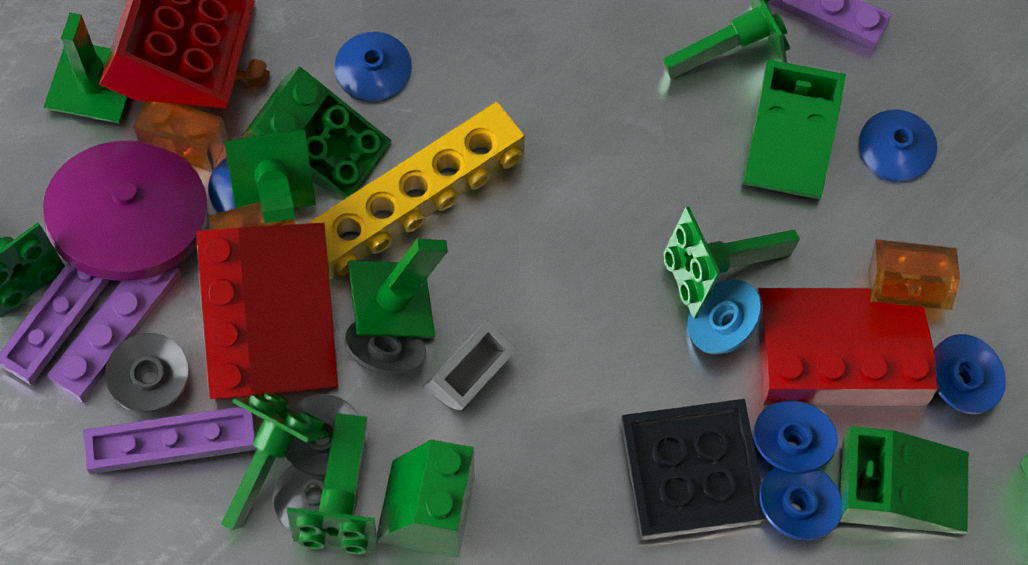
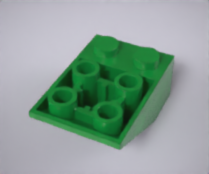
[743,59,846,200]
[242,66,392,200]
[839,426,969,534]

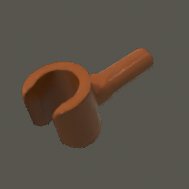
[234,59,270,89]

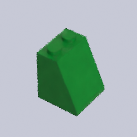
[376,440,475,558]

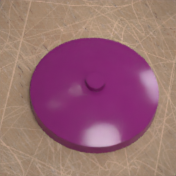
[43,140,207,281]

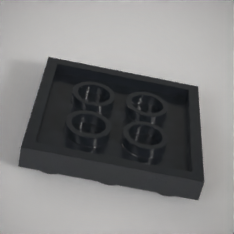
[621,399,768,540]

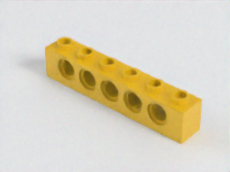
[308,101,525,280]

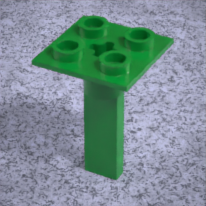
[663,0,790,79]
[44,13,128,124]
[224,129,316,224]
[663,206,800,319]
[0,222,65,317]
[348,238,448,338]
[221,392,333,530]
[287,413,378,554]

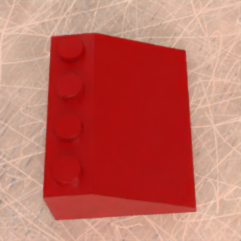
[99,0,255,108]
[196,222,339,399]
[757,288,938,406]

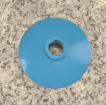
[687,279,763,354]

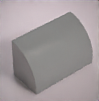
[423,321,517,410]

